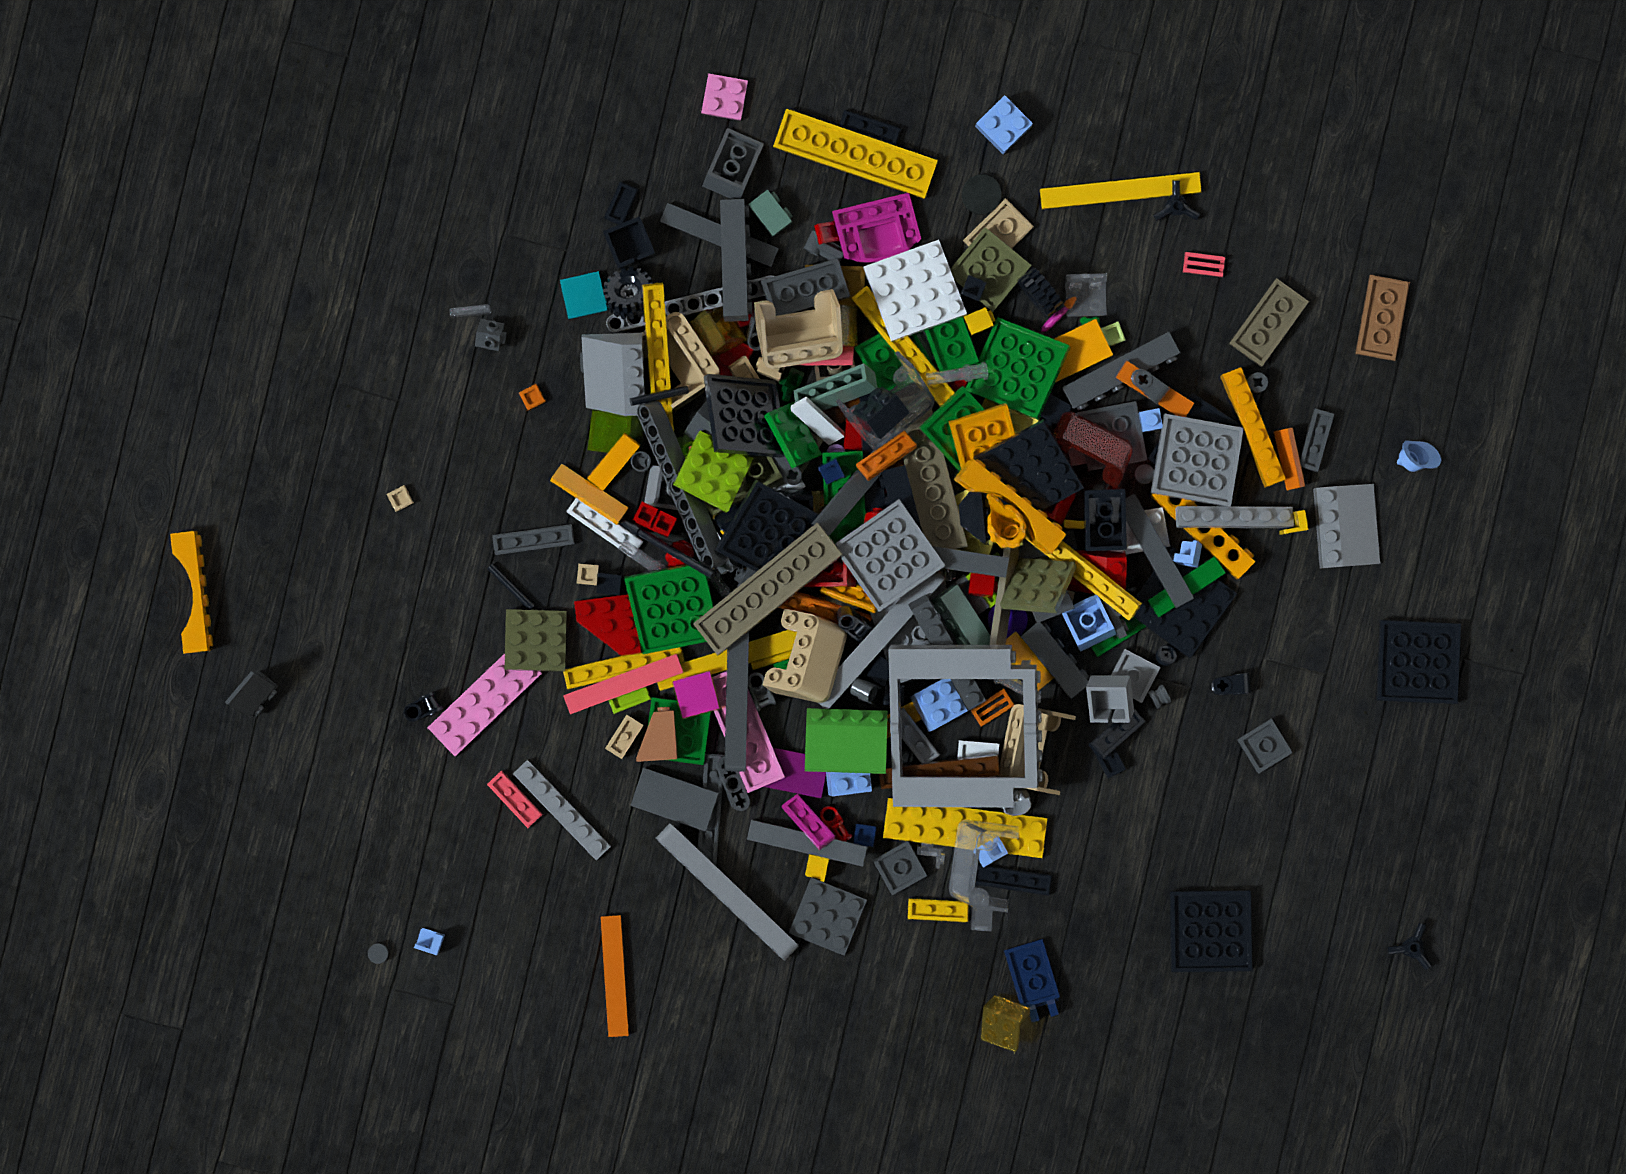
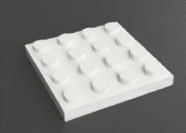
[863,240,967,342]

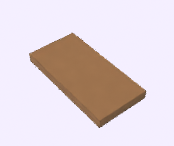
[1355,275,1410,361]

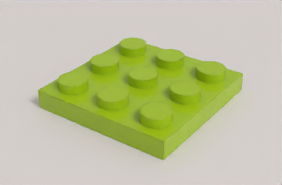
[673,430,753,513]

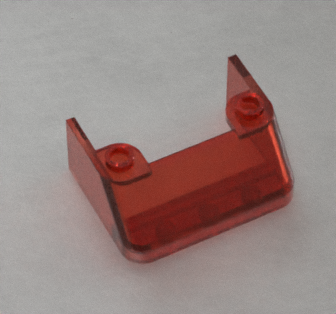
[1052,412,1133,490]

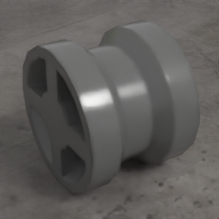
[1247,372,1268,393]
[1148,685,1171,709]

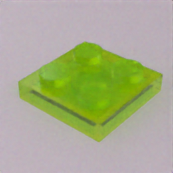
[587,410,632,453]

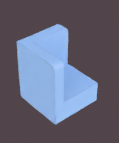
[1173,540,1202,568]
[974,836,1008,867]
[414,928,445,955]

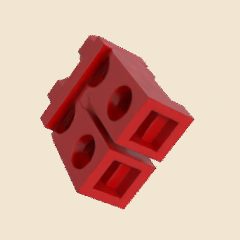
[633,501,677,538]

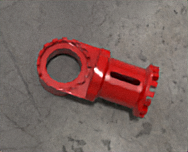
[820,806,853,841]

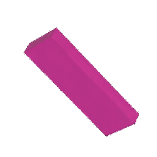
[782,794,835,850]

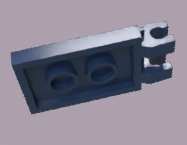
[1004,939,1060,1022]

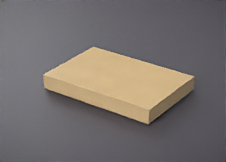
[963,198,1034,249]

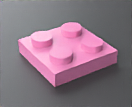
[701,74,748,121]

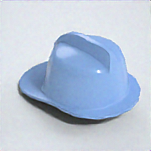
[1397,441,1441,472]

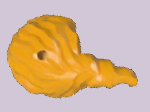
[987,493,1027,548]

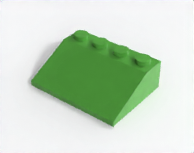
[805,708,888,774]

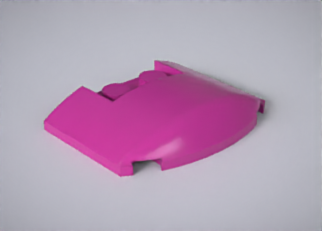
[832,193,921,263]

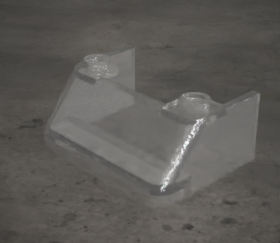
[835,351,935,450]
[949,820,1019,912]

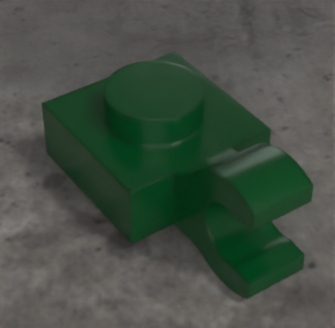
[778,366,805,403]

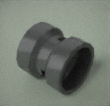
[631,451,651,472]

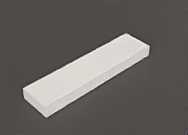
[566,498,644,558]

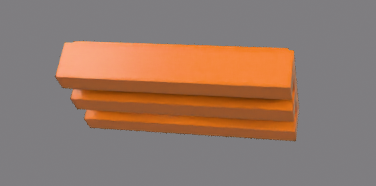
[970,689,1014,727]

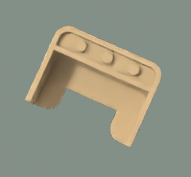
[754,289,843,369]
[642,312,720,411]
[763,608,847,703]

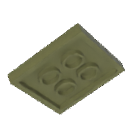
[950,227,1031,312]
[1000,558,1077,613]
[504,609,566,672]

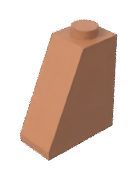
[636,707,678,762]

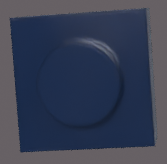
[853,824,876,847]

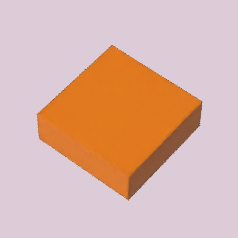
[519,384,546,411]

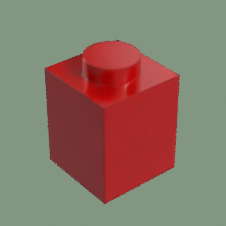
[968,573,998,598]

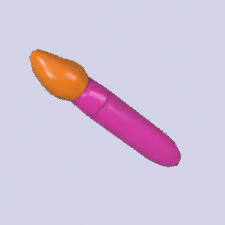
[1041,297,1077,332]

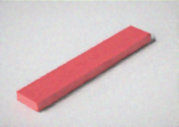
[563,654,684,714]

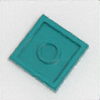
[560,271,608,319]

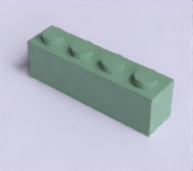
[793,363,877,411]
[931,584,990,645]

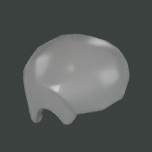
[1003,788,1031,816]

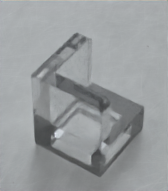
[970,905,993,931]

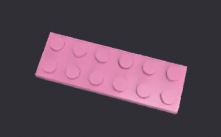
[427,654,542,756]
[712,671,785,793]

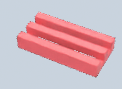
[1183,252,1225,277]

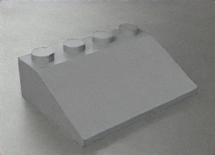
[582,333,645,416]
[1313,484,1380,569]

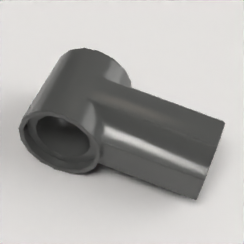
[803,231,843,263]

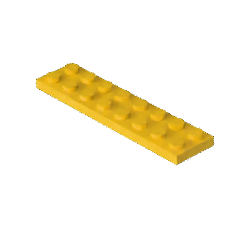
[773,109,938,199]
[883,798,1047,858]

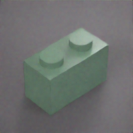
[748,190,793,238]

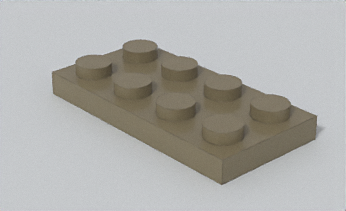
[1229,278,1309,367]

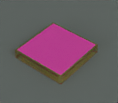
[672,670,721,720]

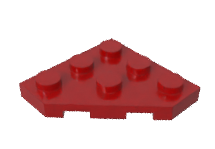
[574,595,641,656]

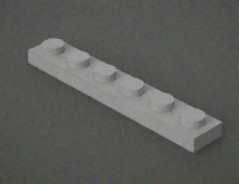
[1175,506,1294,528]
[513,760,611,860]

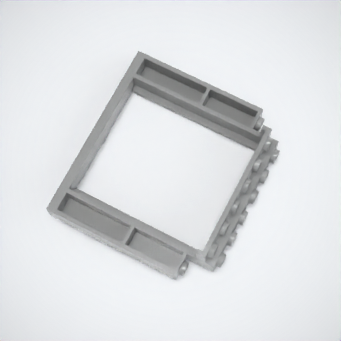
[889,645,1043,808]

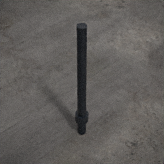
[619,518,716,579]

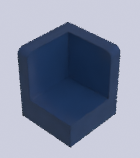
[818,457,845,484]

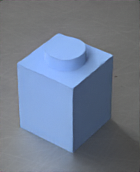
[1139,408,1163,433]

